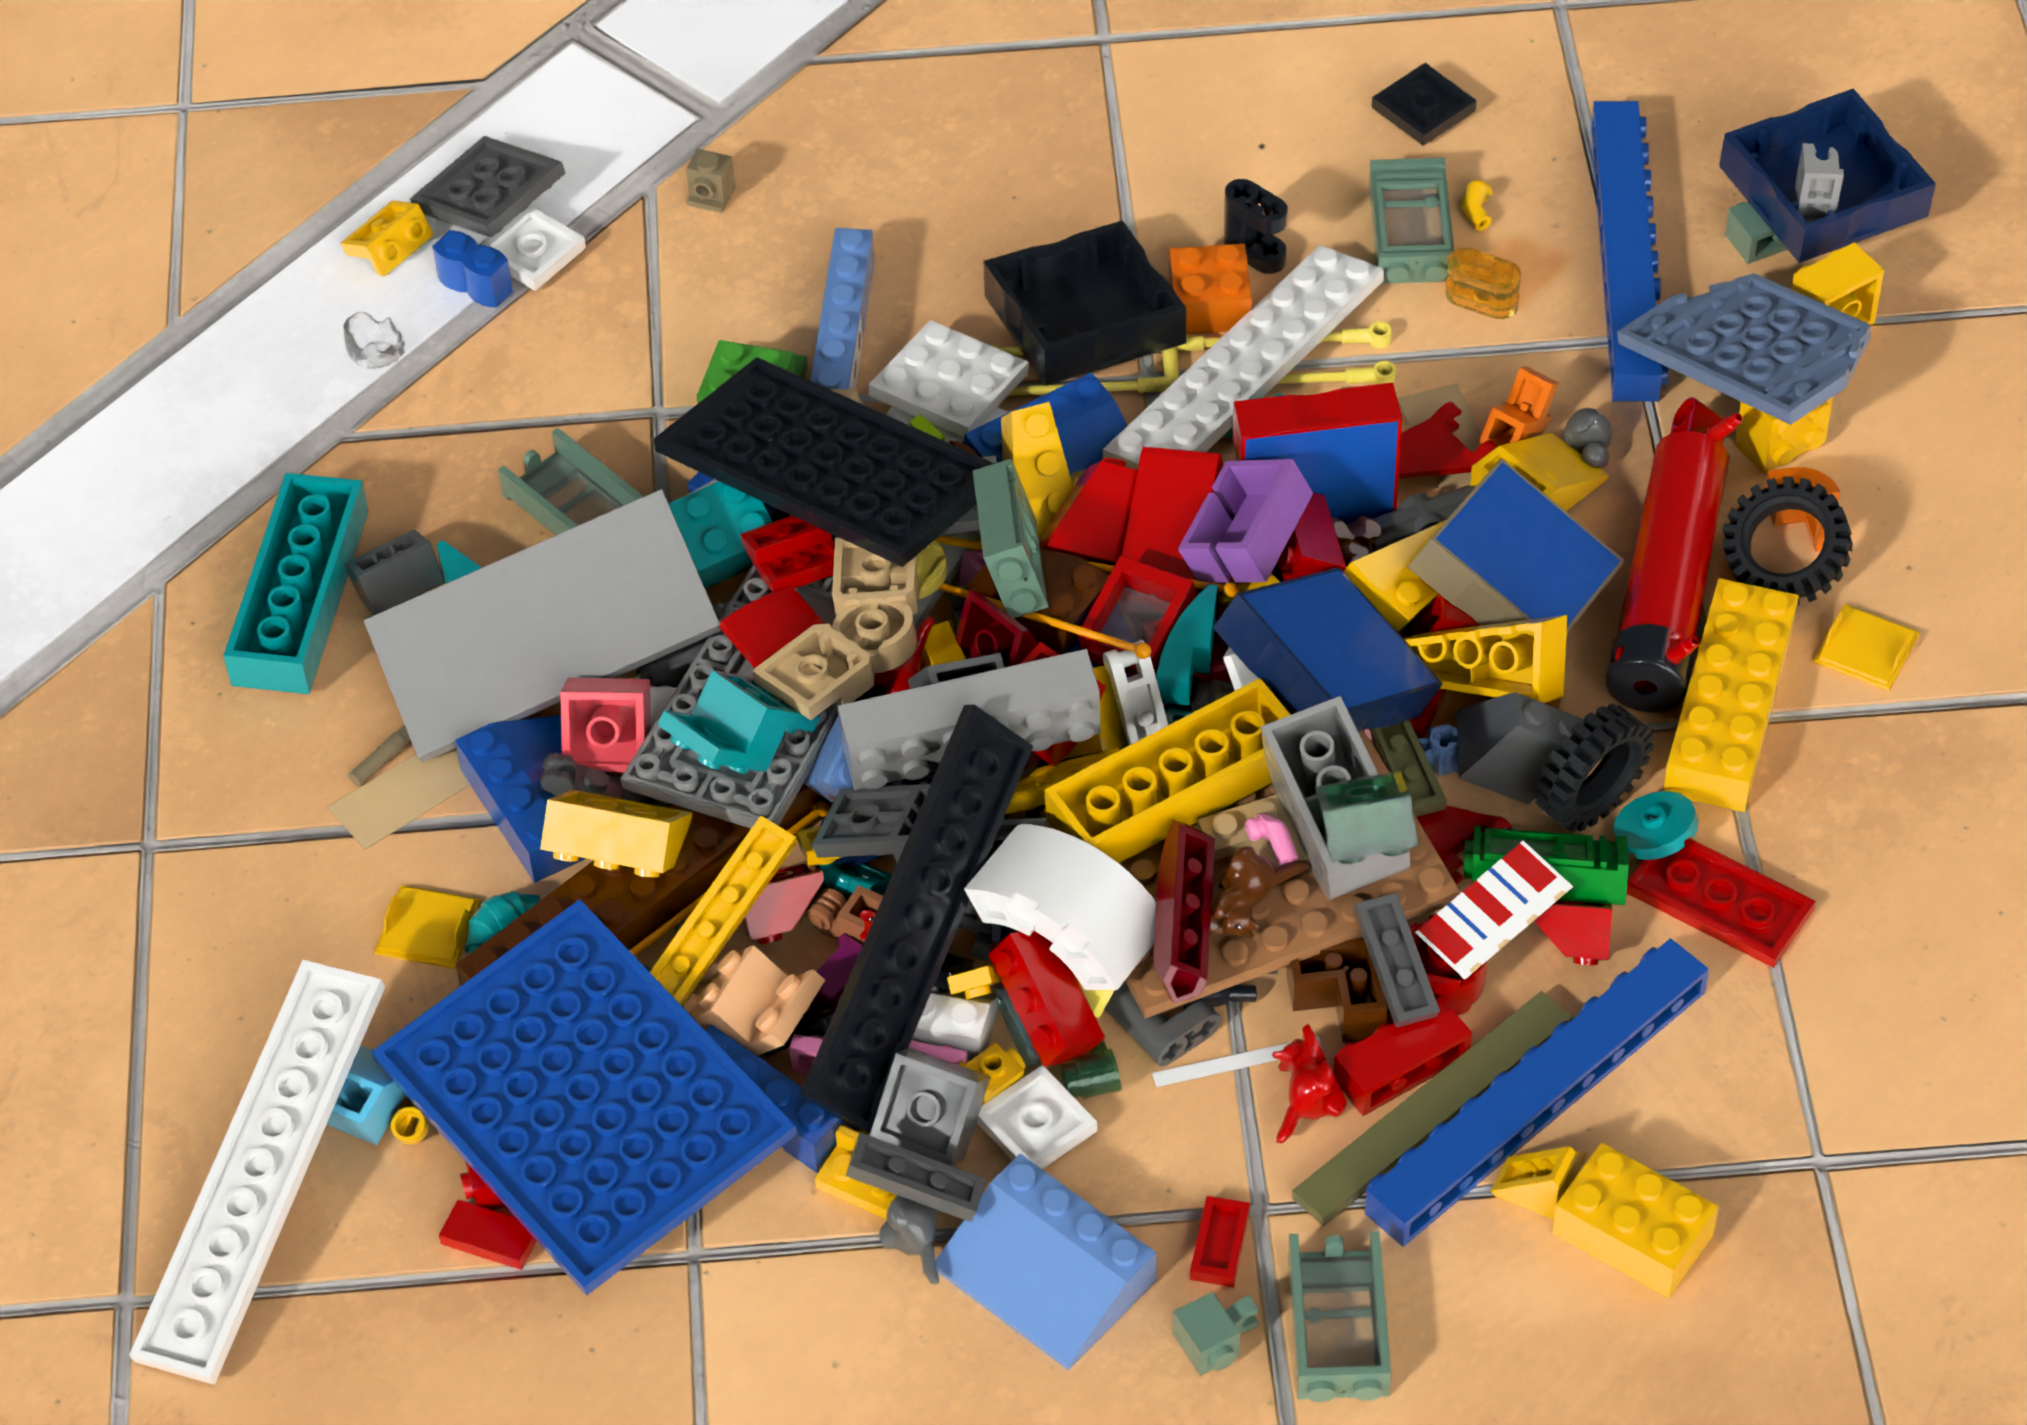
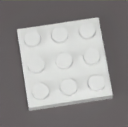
[868,320,1029,437]

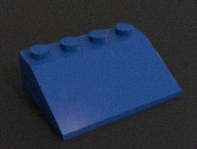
[963,372,1127,477]
[455,715,610,883]

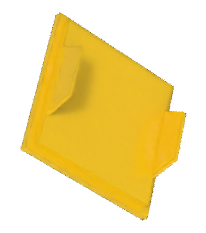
[1813,604,1920,691]
[374,885,481,969]

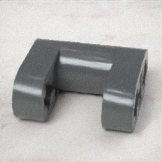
[1105,981,1221,1067]

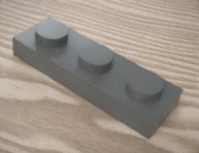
[1353,893,1440,1028]
[845,1132,985,1222]

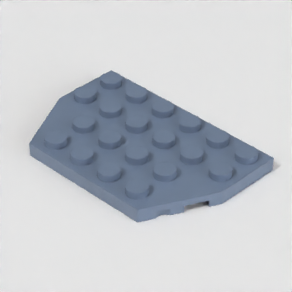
[1617,273,1871,425]

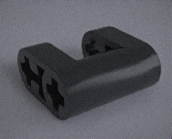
[1224,179,1288,274]

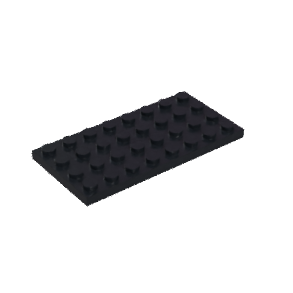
[653,357,994,567]

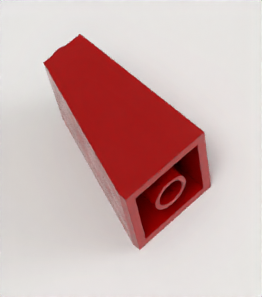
[1120,446,1223,616]

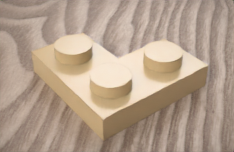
[1197,794,1308,869]

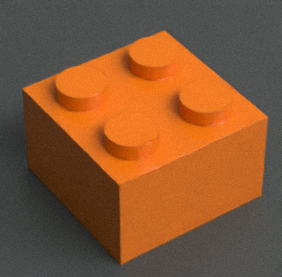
[1169,244,1252,334]

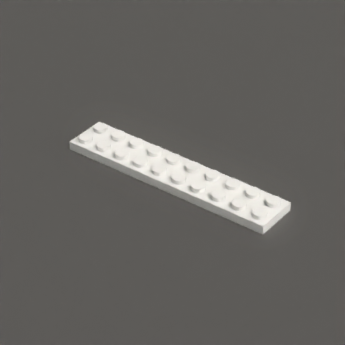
[1103,245,1384,470]
[129,960,385,1385]

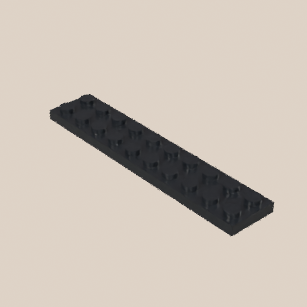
[800,705,1033,1134]

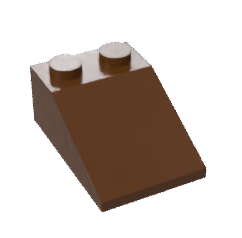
[962,547,1109,655]

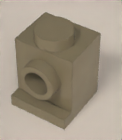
[686,149,735,213]

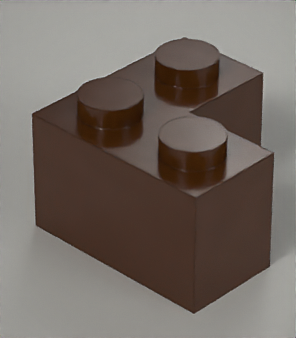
[1287,938,1387,1042]

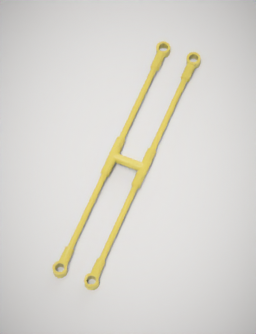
[990,321,1396,396]

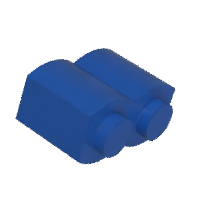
[432,230,513,308]

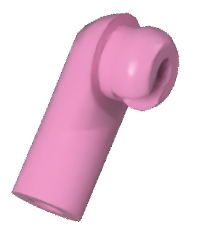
[1245,813,1298,865]

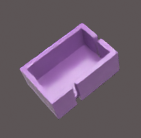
[1178,459,1313,583]

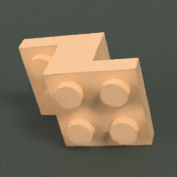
[682,945,825,1056]

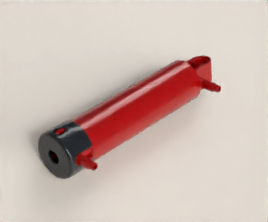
[1605,397,1743,713]

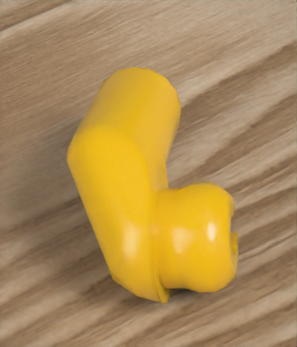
[1460,179,1493,231]

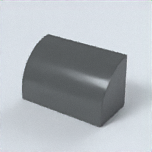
[345,529,444,616]

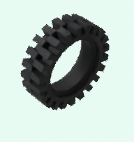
[1722,477,1853,605]
[1534,704,1654,832]

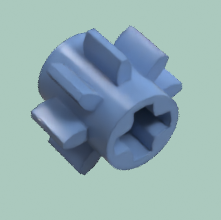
[1419,724,1459,776]

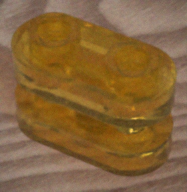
[1445,248,1521,319]

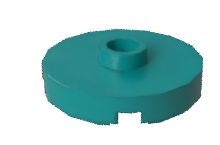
[1613,791,1699,860]

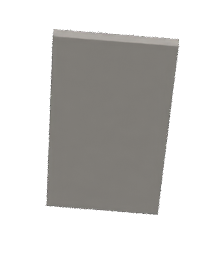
[364,489,722,763]
[620,564,839,828]

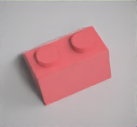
[560,678,651,772]

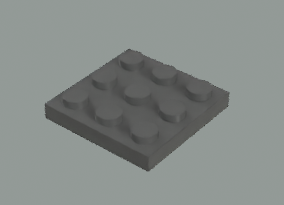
[410,136,566,238]

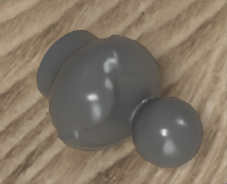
[1563,408,1612,468]

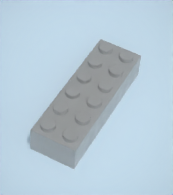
[838,649,1101,790]

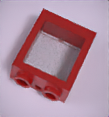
[1077,556,1197,677]

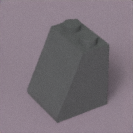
[1456,692,1584,805]

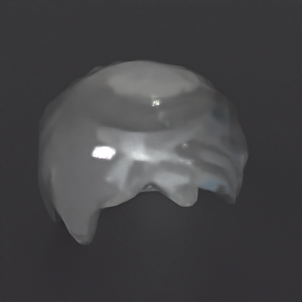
[343,312,405,369]

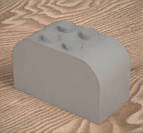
[1261,696,1411,900]

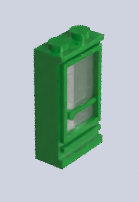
[1463,825,1629,905]

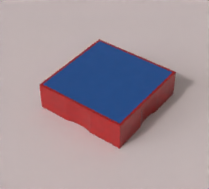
[1233,382,1402,525]

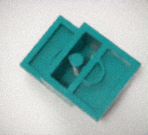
[657,670,821,774]

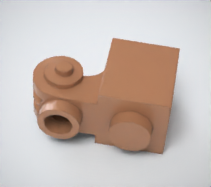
[806,885,883,945]

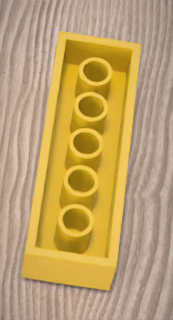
[1663,578,1799,812]
[1044,678,1291,863]

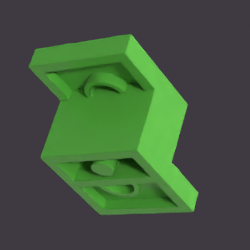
[697,340,808,404]

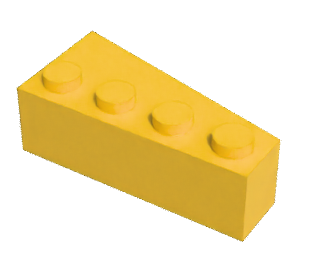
[1001,402,1073,538]
[1344,520,1446,633]
[1404,615,1567,703]

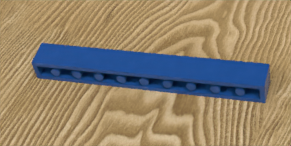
[1591,101,1668,402]
[1365,938,1709,1247]

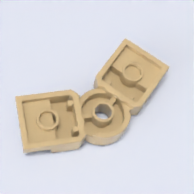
[752,537,919,720]

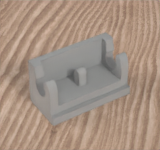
[1792,143,1844,223]

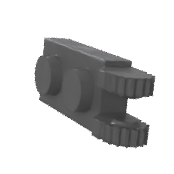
[540,752,655,805]

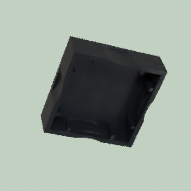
[983,220,1186,386]

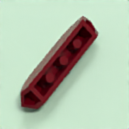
[1153,819,1215,1004]

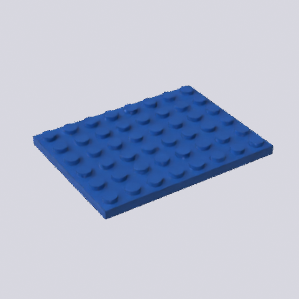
[371,899,797,1296]

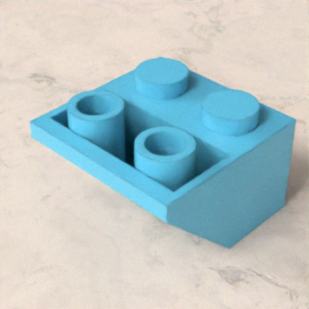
[326,1045,406,1145]

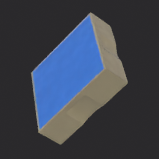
[1408,458,1625,633]

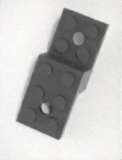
[812,784,1051,863]

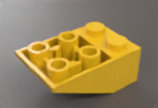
[1470,432,1609,511]

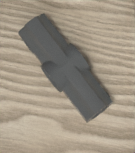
[1372,485,1475,552]

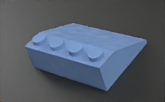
[935,1154,1156,1370]

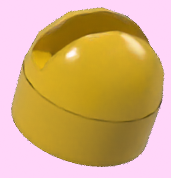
[391,1107,429,1144]

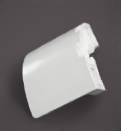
[964,824,1156,990]

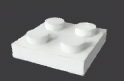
[482,205,586,291]
[976,1065,1097,1169]

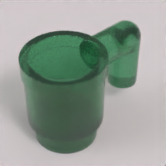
[1061,1040,1121,1099]

